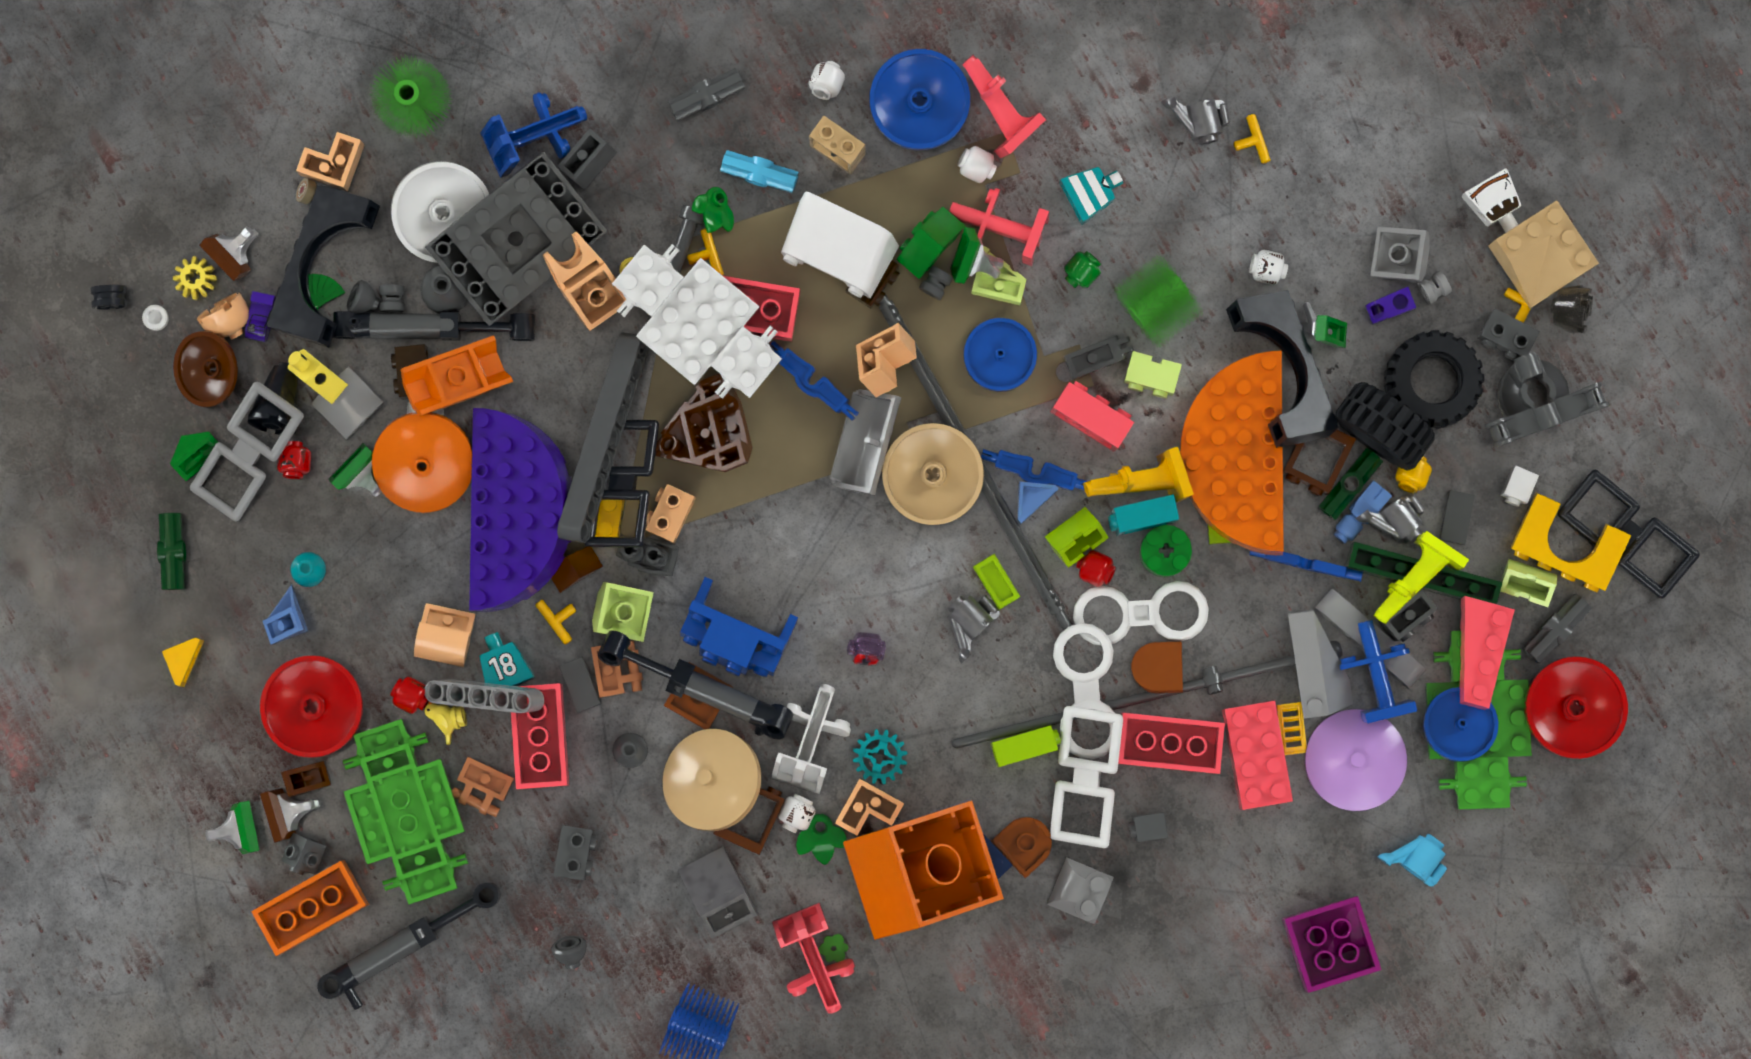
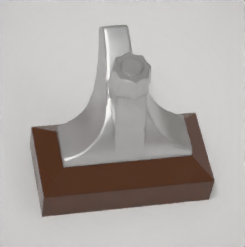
[199,226,258,281]
[260,788,320,843]

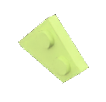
[971,246,1027,306]

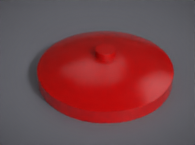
[260,655,363,758]
[1525,657,1628,759]

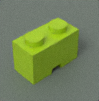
[1045,507,1109,568]

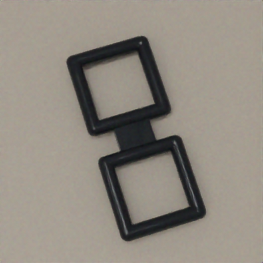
[585,420,659,548]
[1558,469,1700,599]

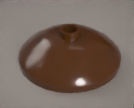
[173,331,238,407]

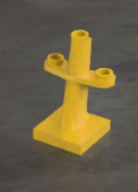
[1083,446,1194,503]

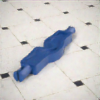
[771,341,859,421]
[981,449,1087,491]
[1249,551,1363,582]

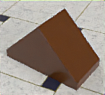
[551,547,603,593]
[281,761,331,797]

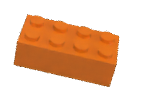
[251,860,370,956]

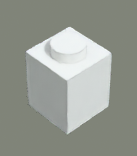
[1500,466,1539,507]

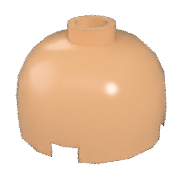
[197,293,249,340]

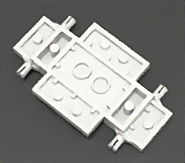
[612,244,782,399]

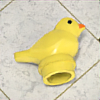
[424,702,467,745]

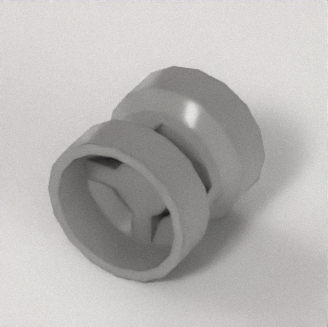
[1417,271,1452,305]

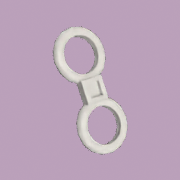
[1073,581,1209,646]
[1053,623,1115,760]

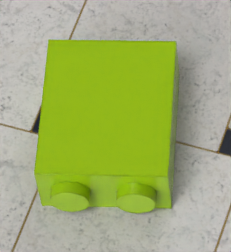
[990,725,1061,768]

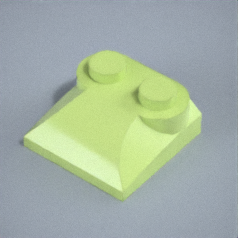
[592,582,654,642]

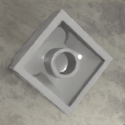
[1370,227,1430,283]
[1047,857,1114,924]

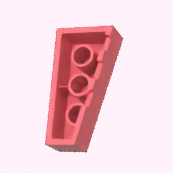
[1460,596,1515,710]

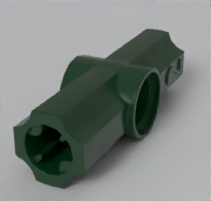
[1318,448,1383,521]
[157,513,186,590]

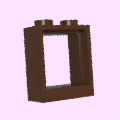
[1283,430,1356,496]
[713,786,785,855]

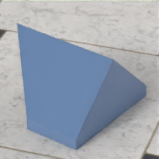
[1017,482,1058,525]
[263,584,308,645]

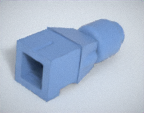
[1334,480,1392,544]

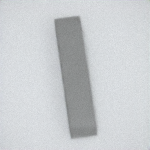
[1315,589,1426,689]
[425,679,544,713]

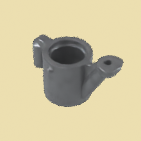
[1161,97,1230,145]
[1355,492,1425,544]
[947,595,1000,664]

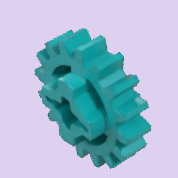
[853,729,908,784]

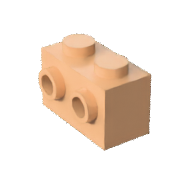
[646,484,696,544]

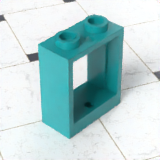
[1108,494,1179,536]

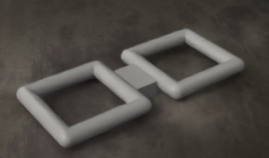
[190,381,304,522]

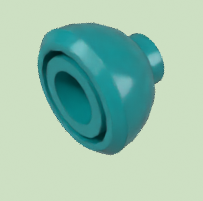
[290,552,326,587]

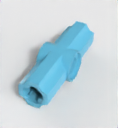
[720,150,799,193]

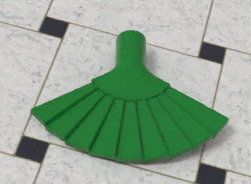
[309,273,345,310]

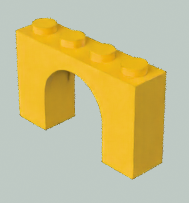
[1511,492,1631,593]

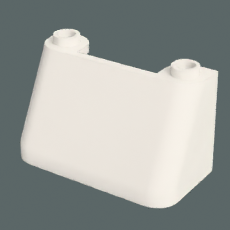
[781,191,899,298]

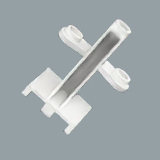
[771,684,851,794]

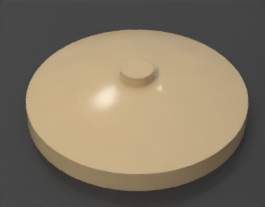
[882,423,984,525]
[663,729,761,831]

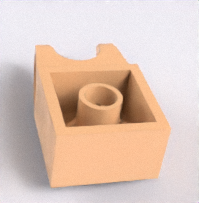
[543,232,626,331]

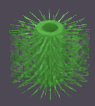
[369,56,453,138]
[1115,255,1203,347]

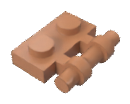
[591,640,643,698]
[452,757,515,817]

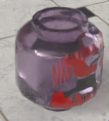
[847,632,886,666]

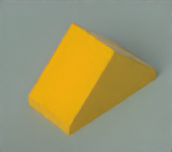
[162,638,204,687]

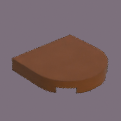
[1131,642,1183,693]
[991,817,1052,879]

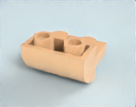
[414,603,476,667]

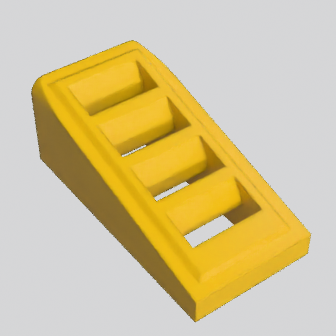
[1276,702,1307,755]

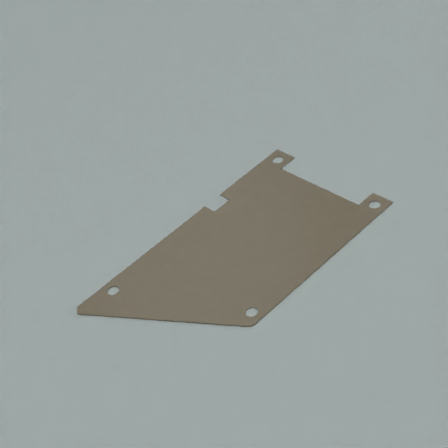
[620,133,1094,537]

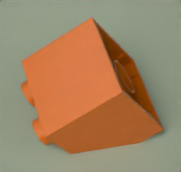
[843,800,1004,940]

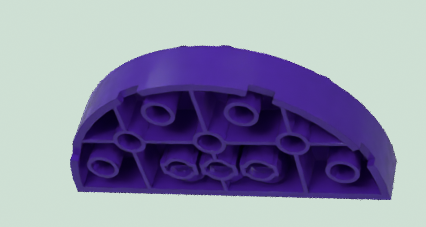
[469,408,572,612]

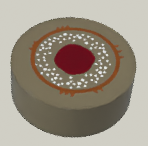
[296,178,317,205]

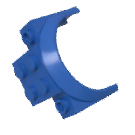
[680,577,798,677]

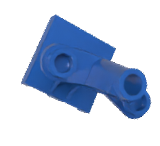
[480,92,587,178]
[1339,620,1417,724]

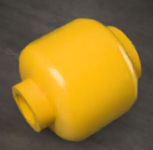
[1395,456,1432,493]

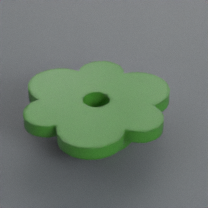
[819,934,848,962]

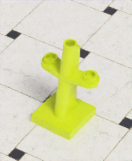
[1373,531,1469,624]

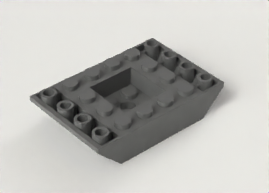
[425,152,607,326]

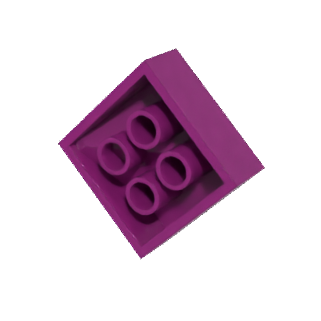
[1282,896,1382,993]

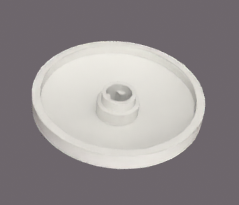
[391,161,489,263]

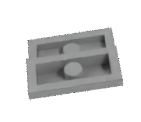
[311,366,383,440]

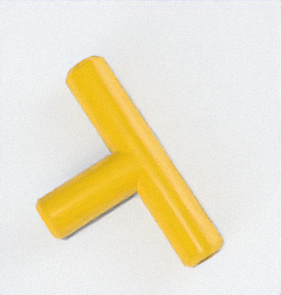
[1233,114,1271,164]
[687,228,724,276]
[1504,288,1531,323]
[535,600,576,645]

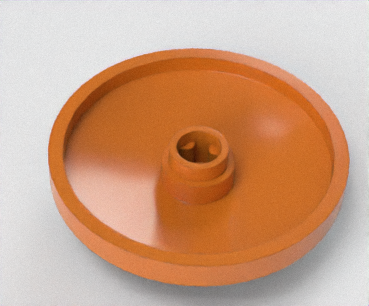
[372,412,472,513]

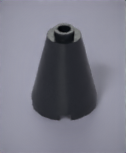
[247,362,298,435]

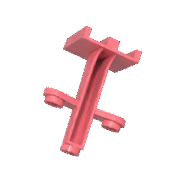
[962,55,1046,159]
[949,188,1049,266]
[772,903,855,1013]

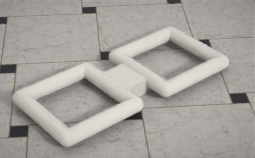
[1050,706,1123,848]

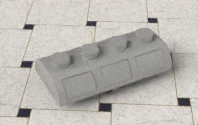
[829,389,902,496]

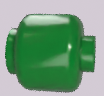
[1064,251,1101,288]

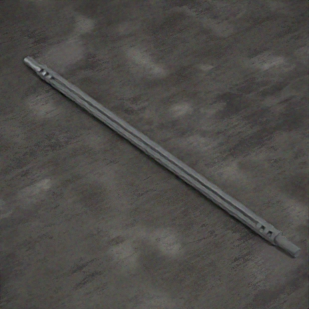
[879,290,1072,631]

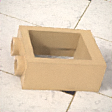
[809,116,865,174]

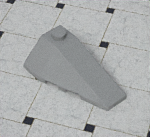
[1288,610,1353,719]

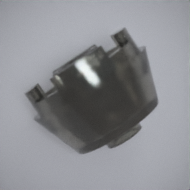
[1551,285,1593,335]

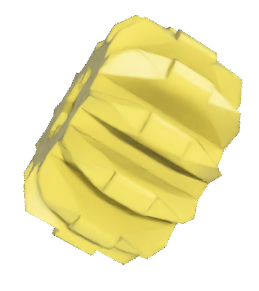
[173,256,217,300]

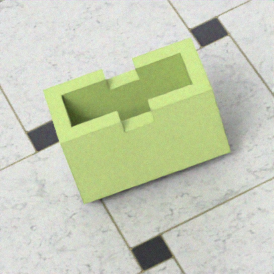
[1124,351,1182,398]
[1500,559,1557,607]

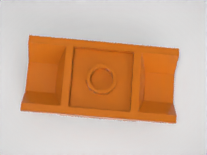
[401,335,513,416]

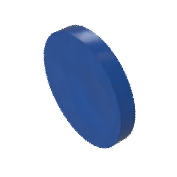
[964,318,1037,392]
[1423,687,1498,762]

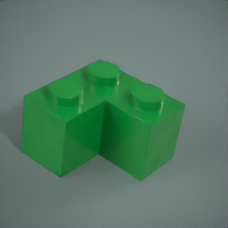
[896,207,965,279]

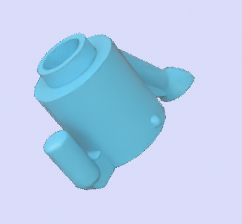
[1377,834,1447,887]

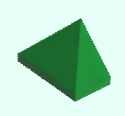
[170,432,218,481]

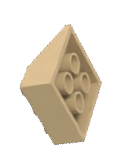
[1488,200,1599,308]

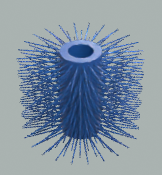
[659,982,739,1059]

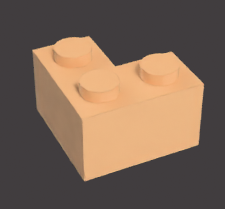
[296,132,365,192]
[856,323,917,397]
[835,779,904,836]

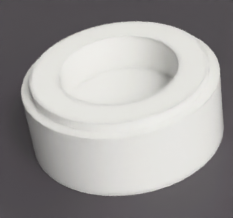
[142,305,169,331]

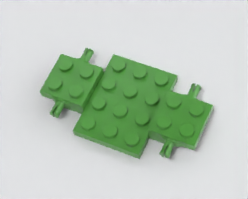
[1425,631,1532,809]
[343,719,468,905]

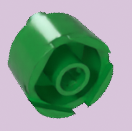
[1139,525,1192,578]

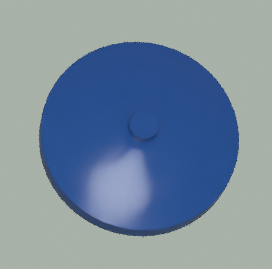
[870,49,970,150]

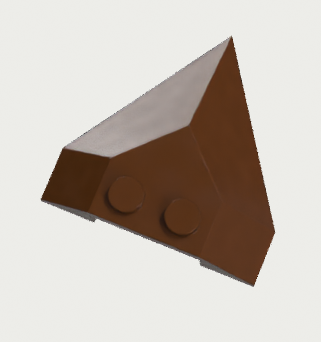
[655,373,753,472]

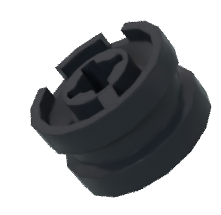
[91,285,128,310]

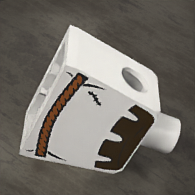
[1462,168,1521,233]

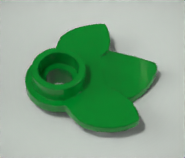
[692,187,734,233]
[796,814,847,865]

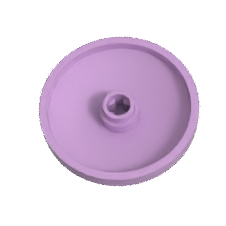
[1304,709,1407,811]

